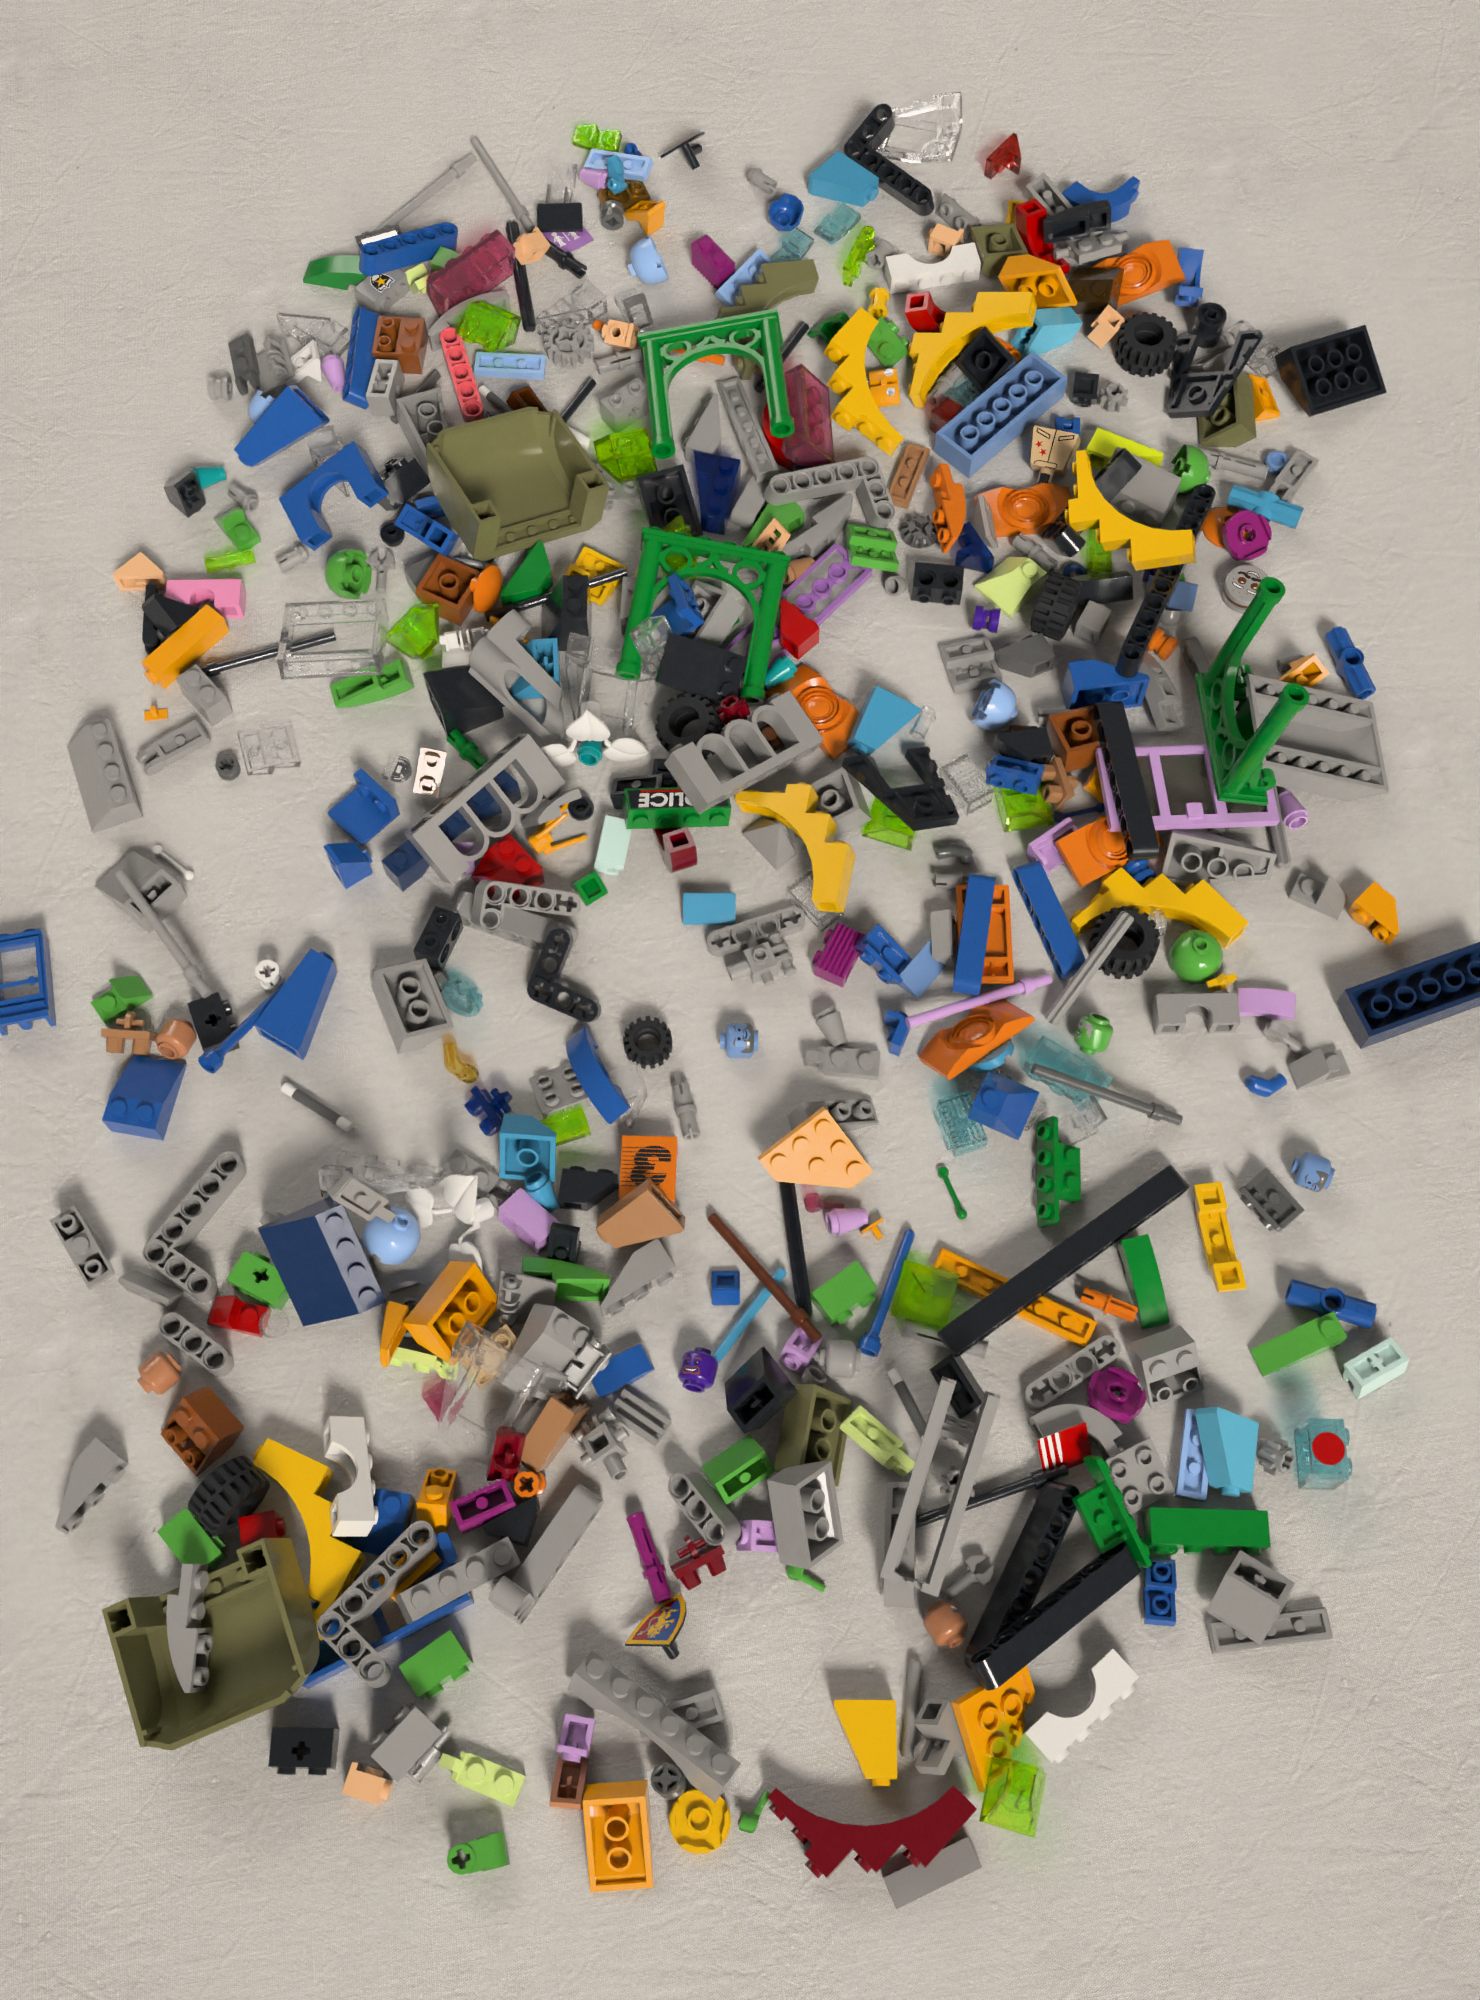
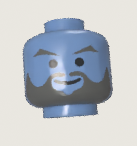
[720,1023,758,1058]
[1290,1152,1335,1192]

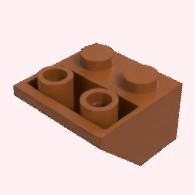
[372,316,428,374]
[161,1386,244,1476]

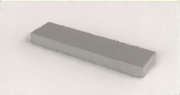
[1206,1607,1333,1654]

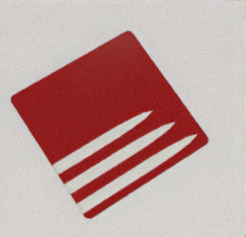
[1037,1422,1092,1471]

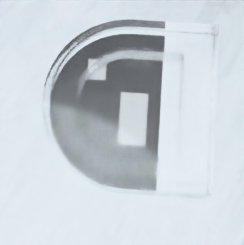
[382,753,412,783]

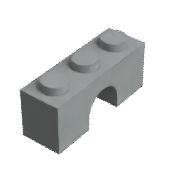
[1152,990,1241,1034]

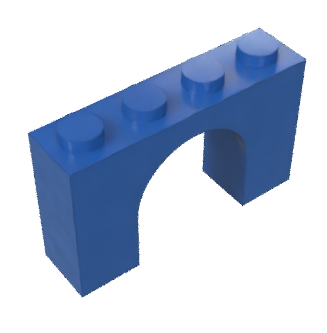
[279,441,389,551]

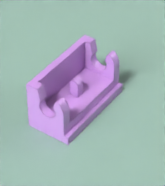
[1025,817,1078,874]
[498,1188,560,1255]

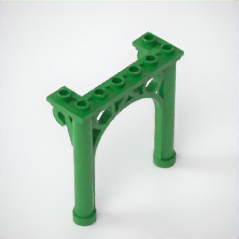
[637,308,795,459]
[615,526,791,704]
[1194,577,1310,806]

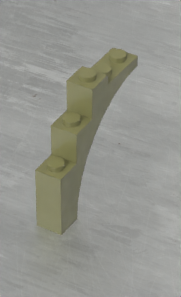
[715,259,819,381]

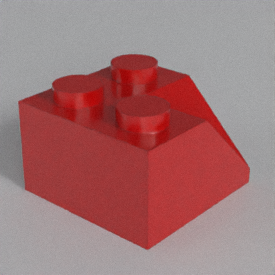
[471,833,545,902]

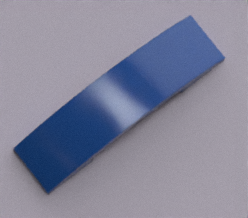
[566,1026,631,1124]

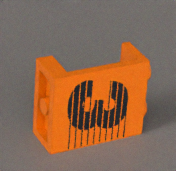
[619,1135,678,1206]

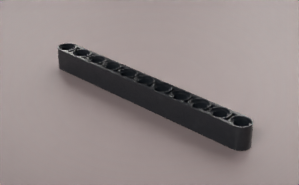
[1115,484,1216,678]
[937,1165,1190,1358]

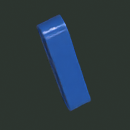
[359,222,458,276]
[342,306,382,410]
[1012,860,1086,980]
[952,873,996,996]

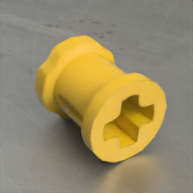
[868,287,890,319]

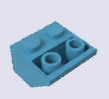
[511,638,561,700]

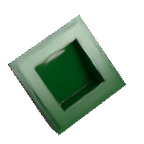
[570,870,608,906]

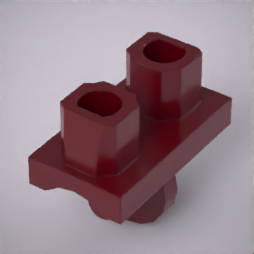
[486,1426,526,1482]
[670,1535,727,1590]

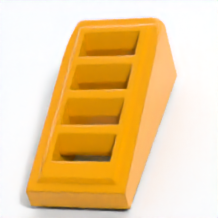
[380,1301,409,1368]

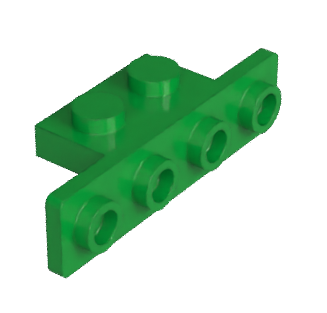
[1036,1116,1081,1228]
[1072,1455,1152,1568]

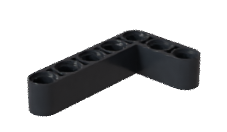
[844,104,934,216]
[1041,448,1142,557]

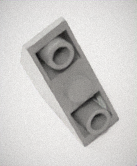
[49,1205,115,1290]

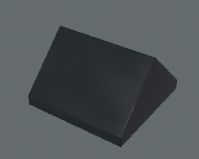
[955,326,1016,394]

